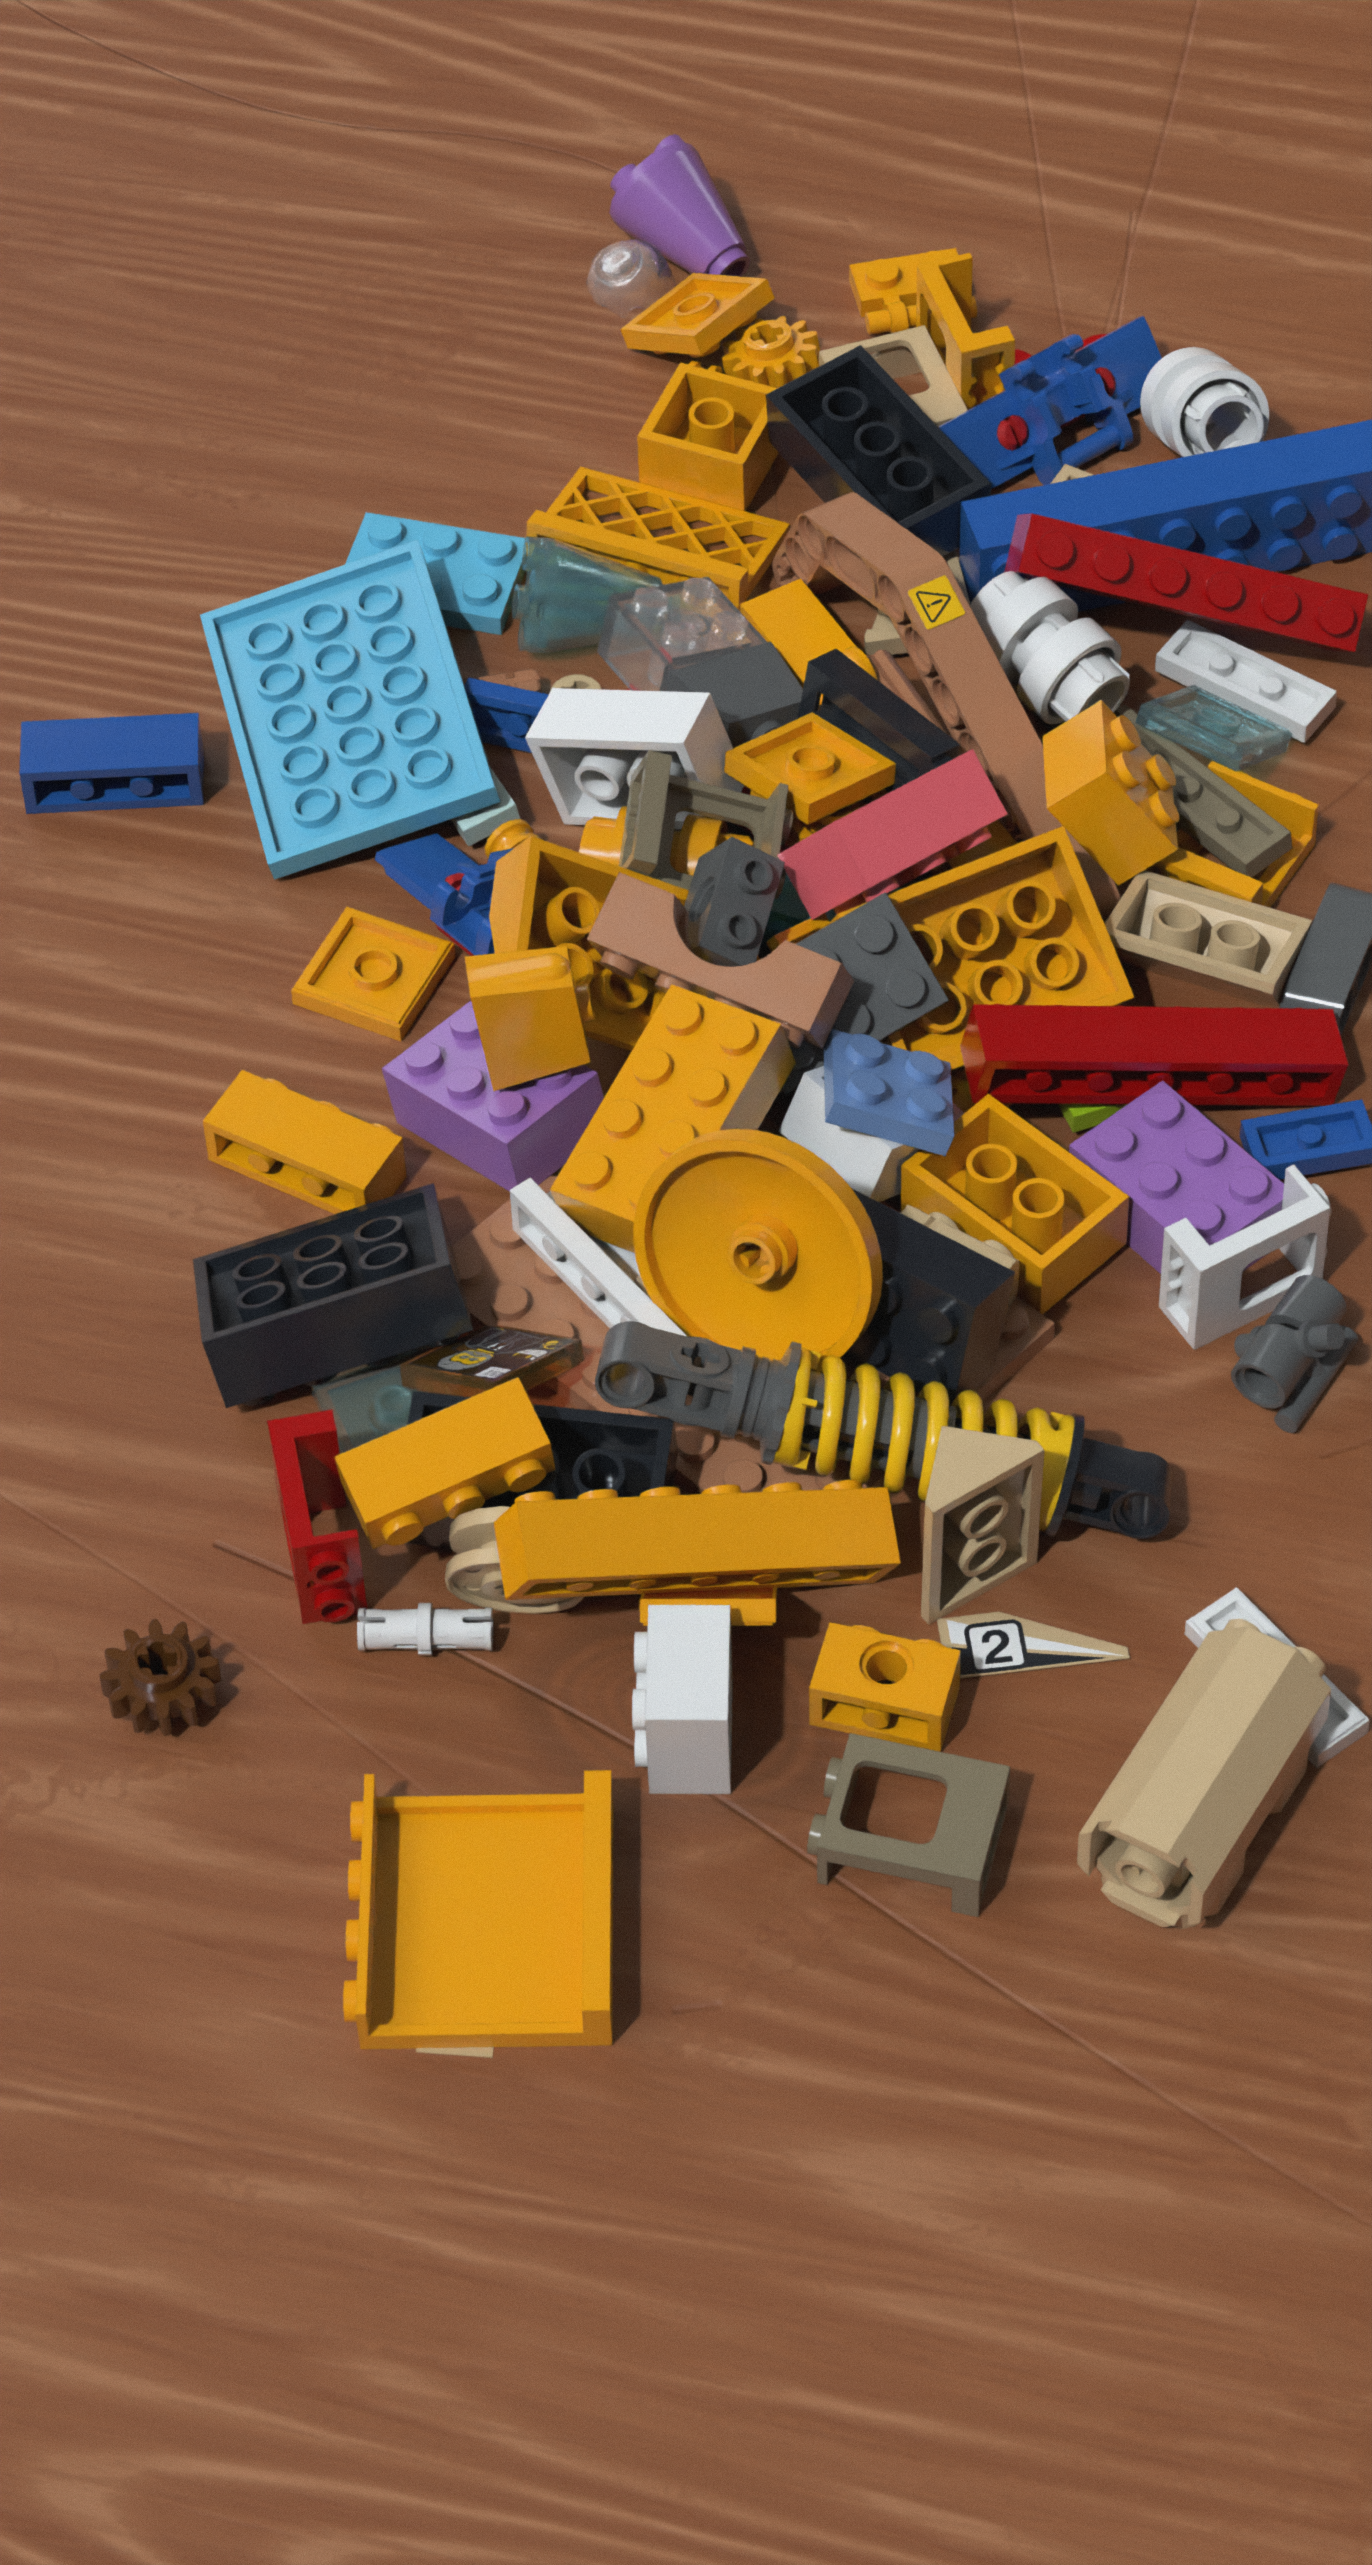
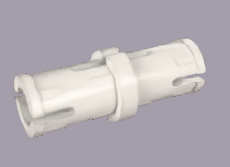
[357,1603,493,1656]

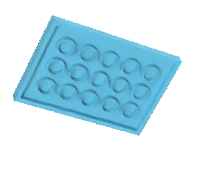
[200,540,501,880]

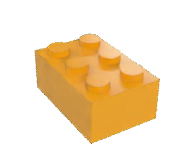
[901,1094,1129,1314]

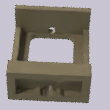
[619,750,793,899]
[807,1733,1010,1917]

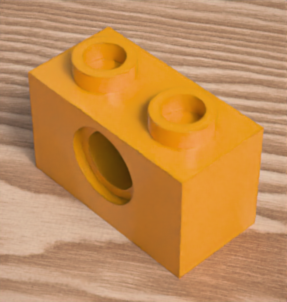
[809,1622,961,1752]

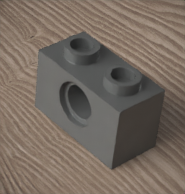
[684,837,785,967]

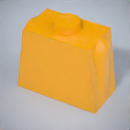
[465,946,595,1092]

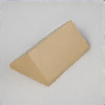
[1105,870,1313,1008]
[921,1426,1044,1625]

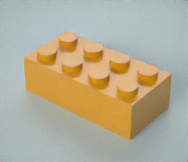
[550,984,796,1253]

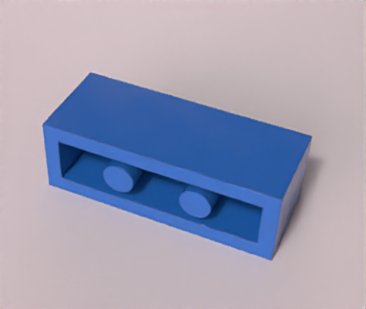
[19,713,204,814]

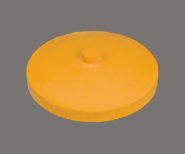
[633,1129,883,1371]

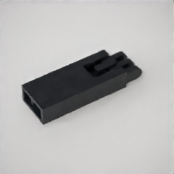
[797,649,960,793]

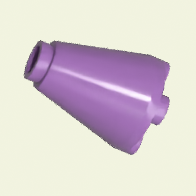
[609,134,750,277]

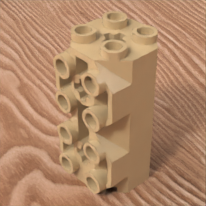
[1077,1618,1331,1929]

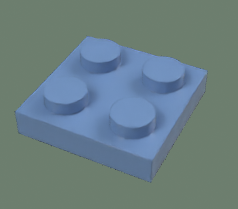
[823,1029,954,1156]

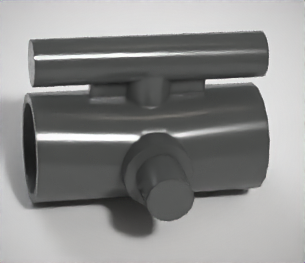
[1231,1275,1358,1433]

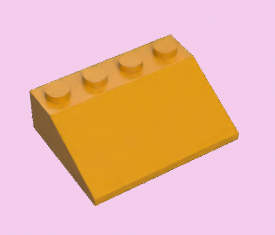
[826,826,1134,1071]
[489,836,689,1051]

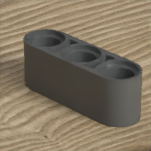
[1280,882,1372,1036]

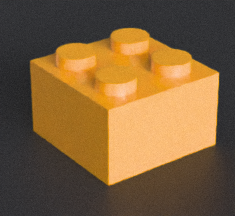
[637,362,779,512]
[1042,700,1179,886]

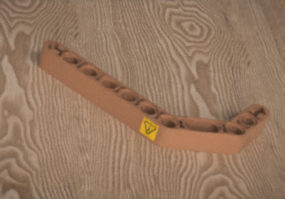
[772,492,1120,921]

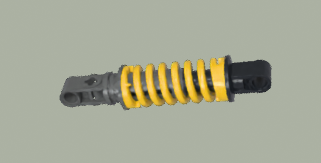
[595,1321,1173,1539]

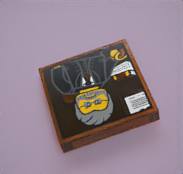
[399,1325,584,1397]

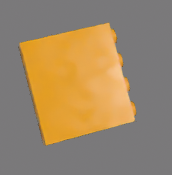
[343,1770,614,2049]

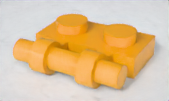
[849,248,977,335]

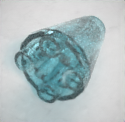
[512,536,676,653]

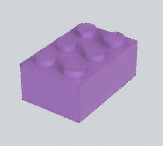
[382,1001,604,1192]
[1069,1080,1284,1274]

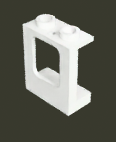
[1159,1165,1332,1350]

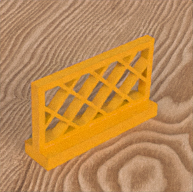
[526,466,790,627]

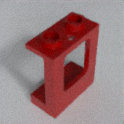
[267,1409,367,1624]

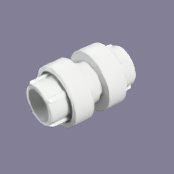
[1140,347,1269,457]
[970,571,1130,724]

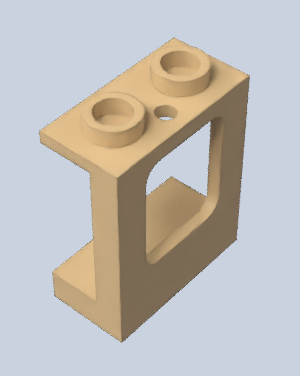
[819,325,967,427]

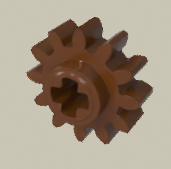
[99,1619,221,1736]

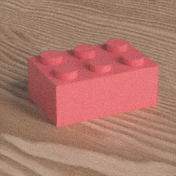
[777,749,1007,920]

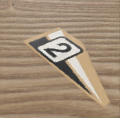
[936,1612,1130,1679]

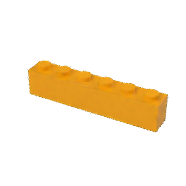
[494,1480,901,1600]

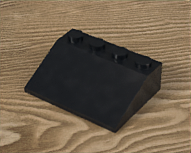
[193,1183,473,1408]

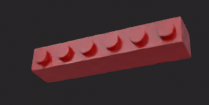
[1004,513,1369,652]
[960,1004,1349,1106]

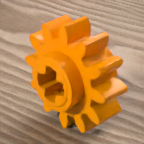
[722,316,820,388]

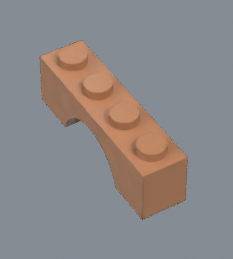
[587,872,854,1048]

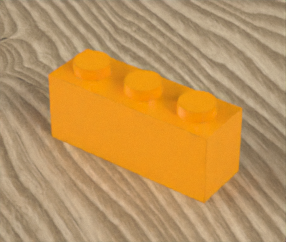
[203,1070,407,1214]
[334,1377,556,1549]

